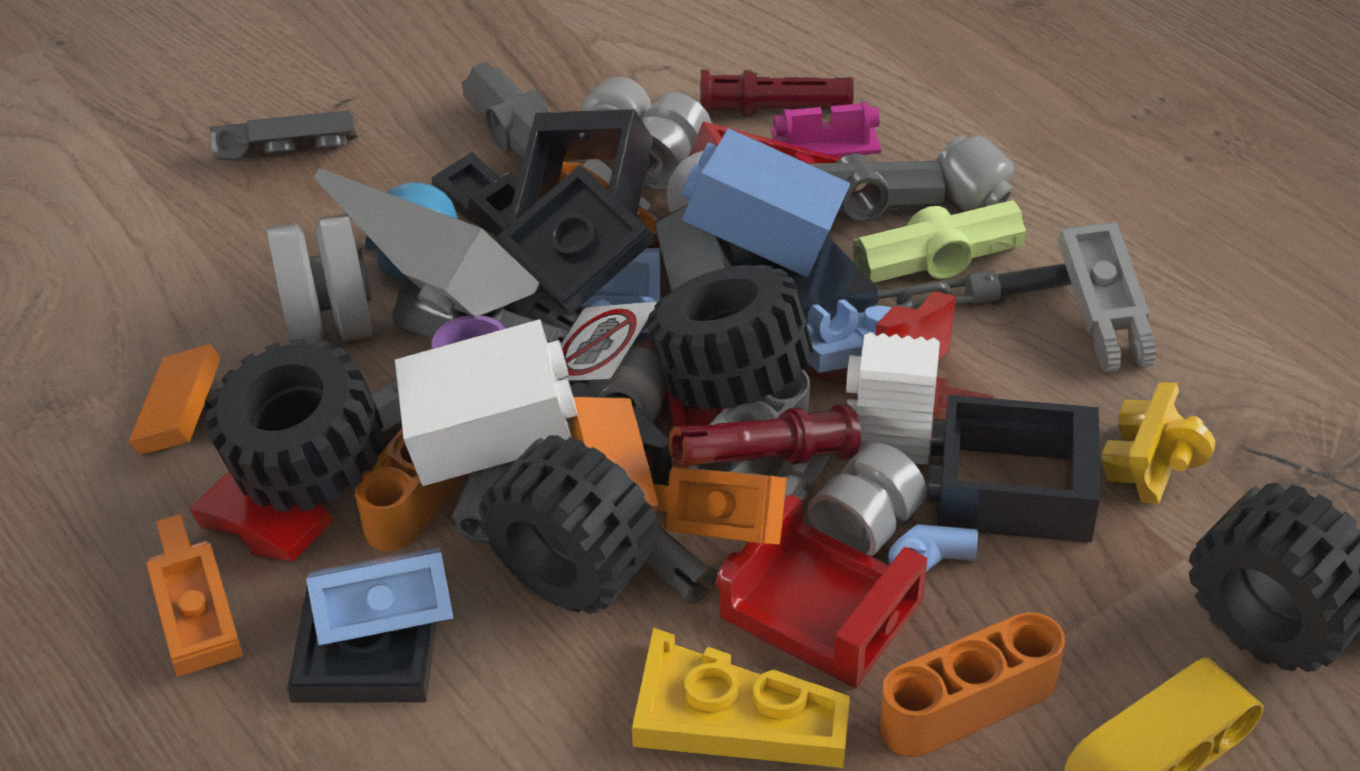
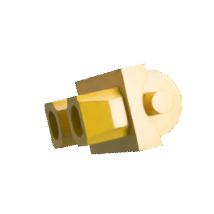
[1101,382,1215,504]

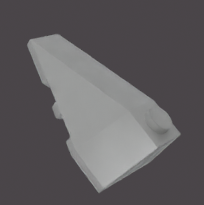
[313,168,540,317]

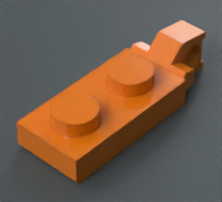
[653,467,787,545]
[146,514,243,677]

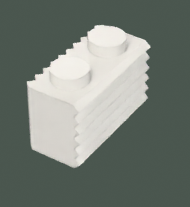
[846,332,940,465]

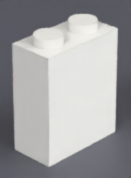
[395,319,578,486]

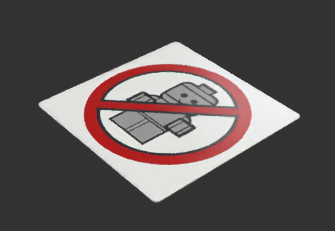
[561,302,657,381]

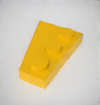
[632,627,850,768]

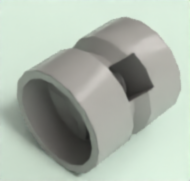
[641,92,712,190]
[807,442,927,557]

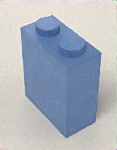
[681,128,850,277]

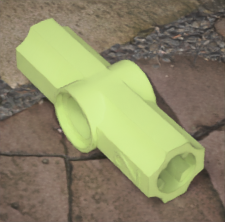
[852,200,1026,283]

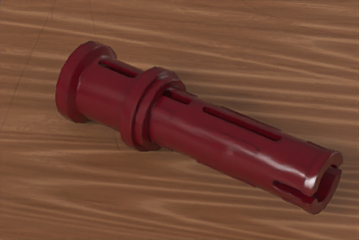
[700,69,854,116]
[669,403,861,468]

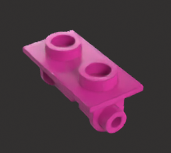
[770,102,882,157]

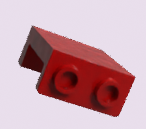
[716,494,928,689]

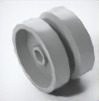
[267,213,373,345]

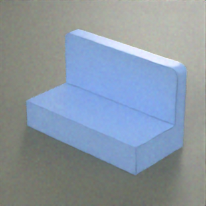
[306,547,453,645]

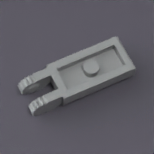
[1057,222,1157,372]

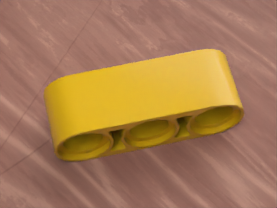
[1064,657,1264,771]

